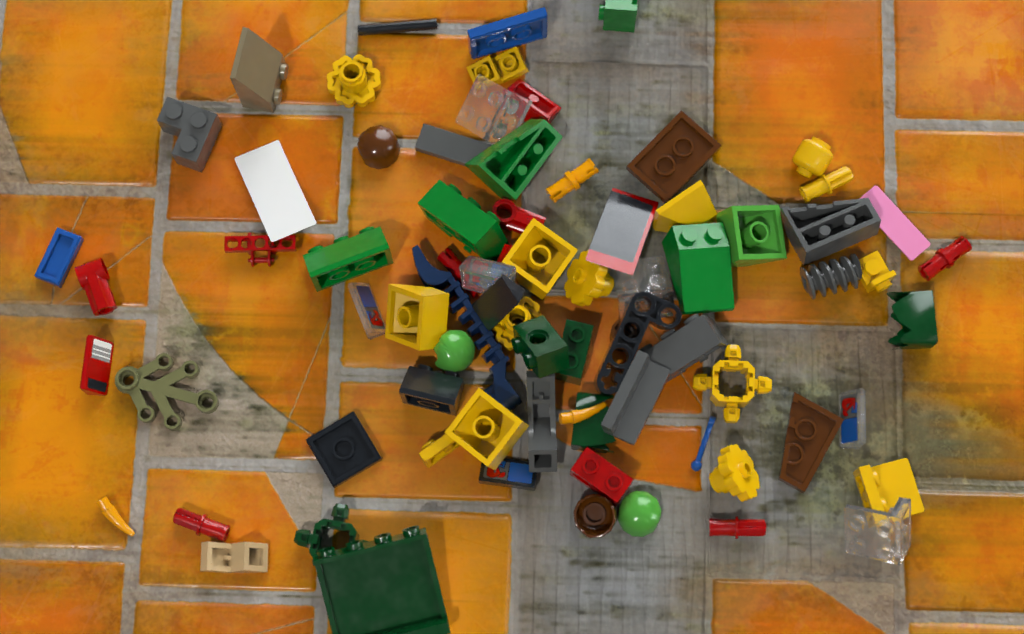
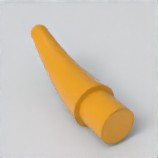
[559,402,607,424]
[96,496,135,537]

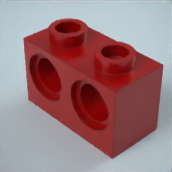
[570,447,634,507]

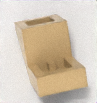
[200,541,268,573]

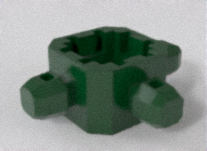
[294,503,369,558]

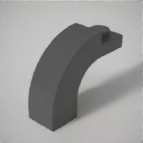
[526,370,557,473]

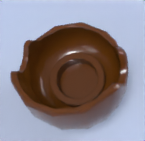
[357,125,400,169]
[573,494,617,538]

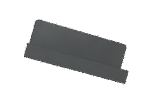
[601,350,670,445]

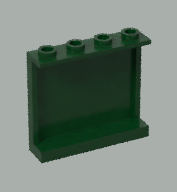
[312,526,451,634]

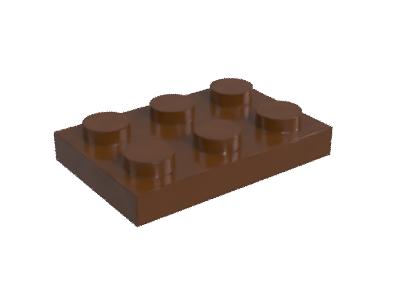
[626,110,721,204]

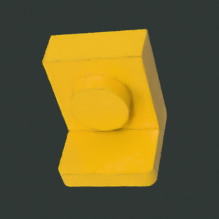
[859,250,896,293]

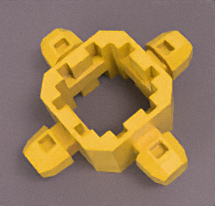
[692,345,772,423]

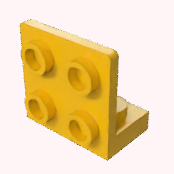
[853,458,924,527]

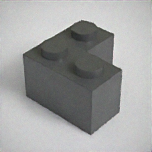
[157,97,222,172]

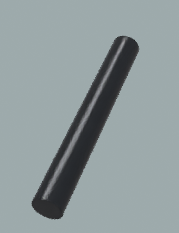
[358,19,437,36]

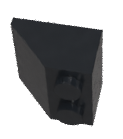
[399,364,465,416]

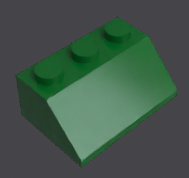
[303,226,393,292]

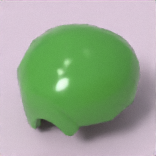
[434,330,475,372]
[617,490,661,537]

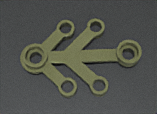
[115,353,219,431]

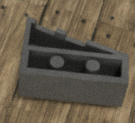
[780,198,881,266]
[639,314,729,383]

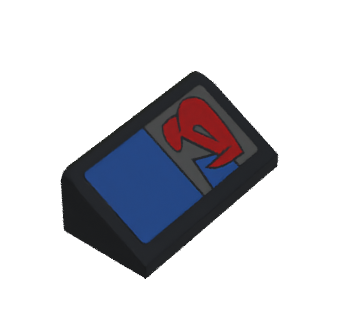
[479,458,537,491]

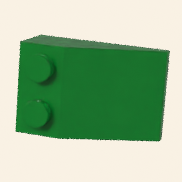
[662,222,735,315]

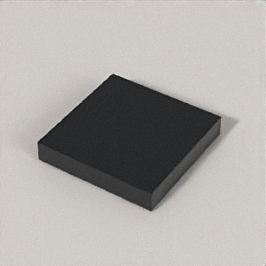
[306,411,382,488]

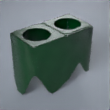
[886,290,938,350]
[571,392,616,453]

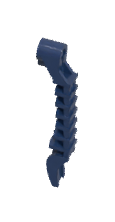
[412,245,522,411]

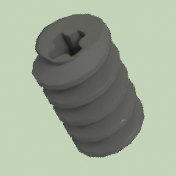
[800,253,862,300]

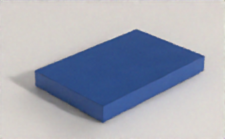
[467,7,548,59]

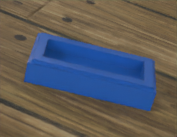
[34,227,84,288]

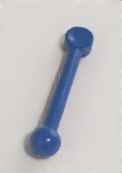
[691,416,716,471]

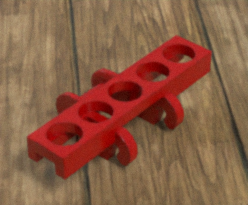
[224,233,297,267]

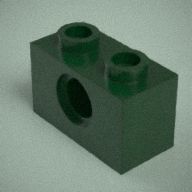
[511,315,570,379]
[555,319,594,385]

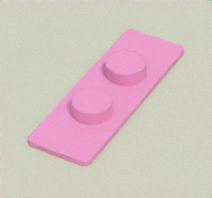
[859,186,930,261]

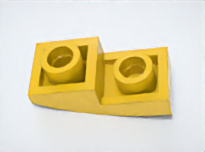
[466,46,529,92]

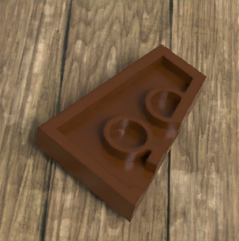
[778,392,844,493]

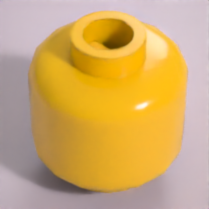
[792,137,833,179]

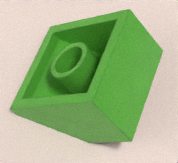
[716,205,787,267]

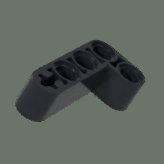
[594,291,682,395]

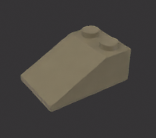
[230,27,288,113]

